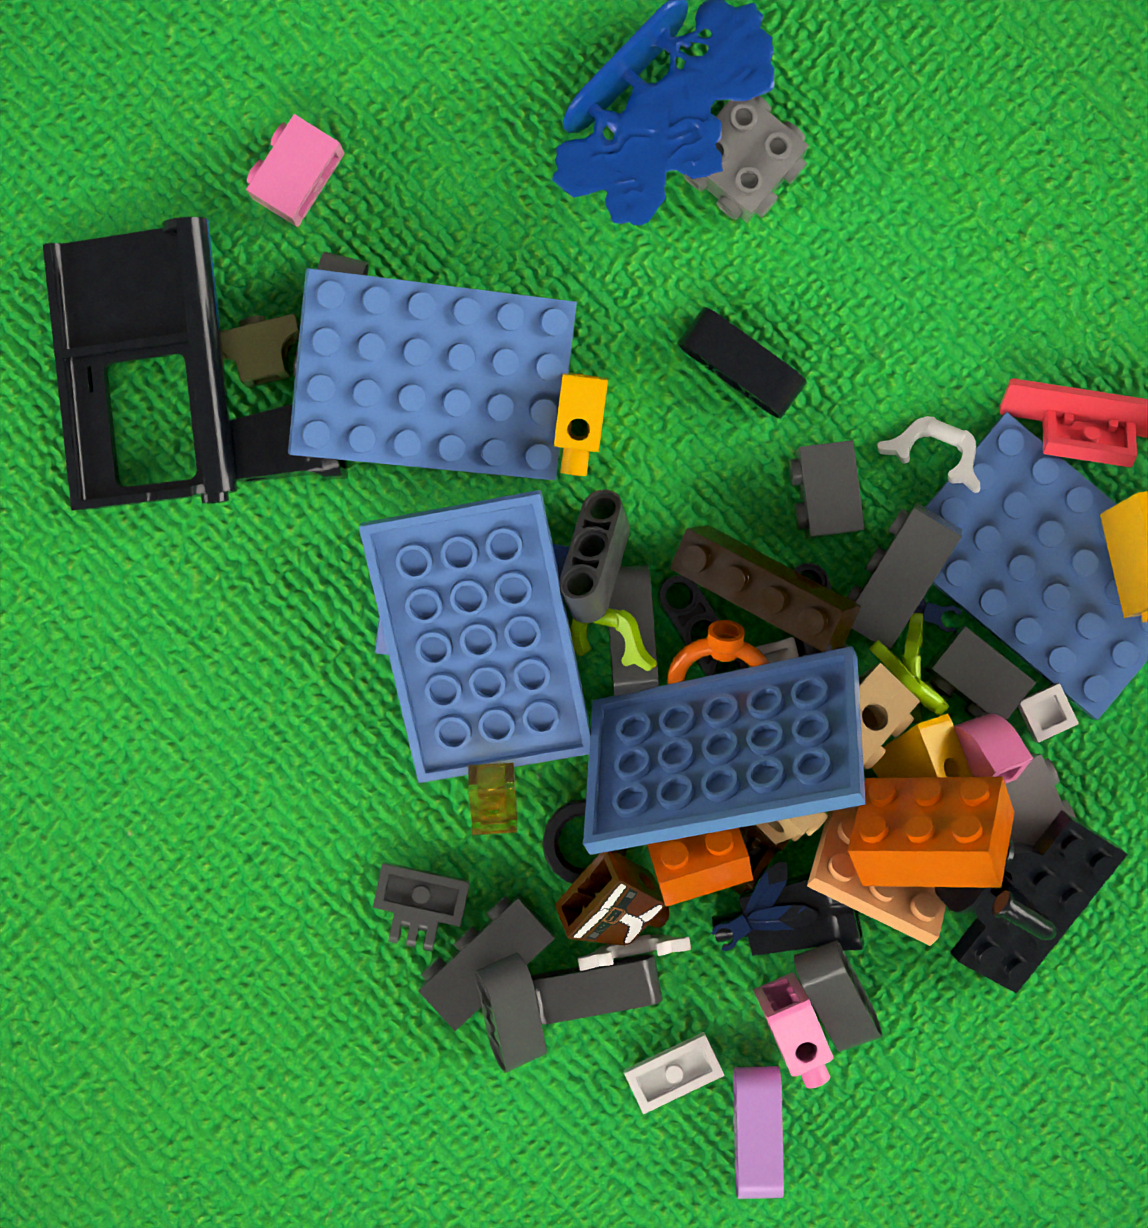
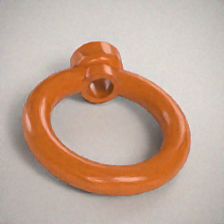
[667,620,770,684]

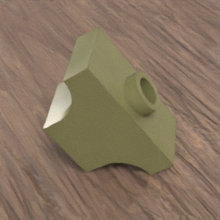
[220,314,300,388]

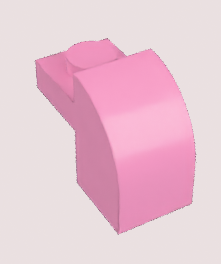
[954,713,1033,784]

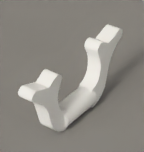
[878,416,980,493]
[578,934,691,971]

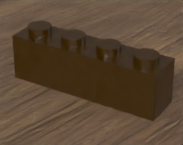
[670,525,862,653]

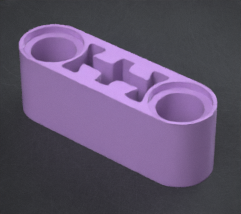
[733,1066,784,1199]

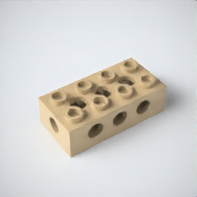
[756,663,920,844]

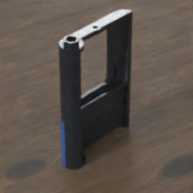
[43,217,237,510]

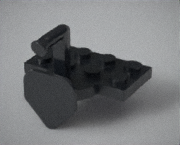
[935,810,1128,994]

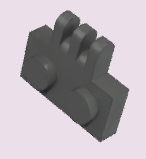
[373,862,471,951]

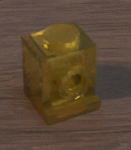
[468,763,518,835]

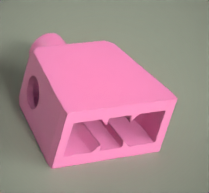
[753,972,833,1088]

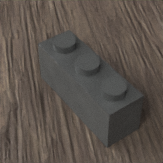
[846,502,962,650]
[418,894,555,1031]

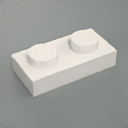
[624,1032,724,1114]

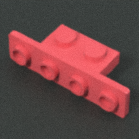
[1000,378,1148,468]

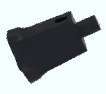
[230,404,348,483]
[712,873,864,956]

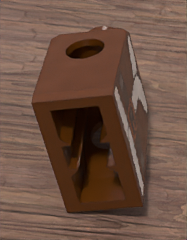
[555,851,669,946]

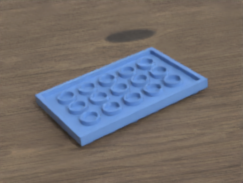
[288,268,577,480]
[925,412,1148,720]
[359,490,591,783]
[583,646,866,855]

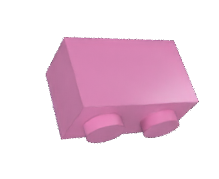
[246,114,345,228]

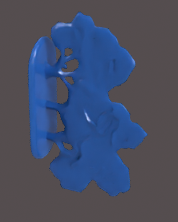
[552,0,774,225]

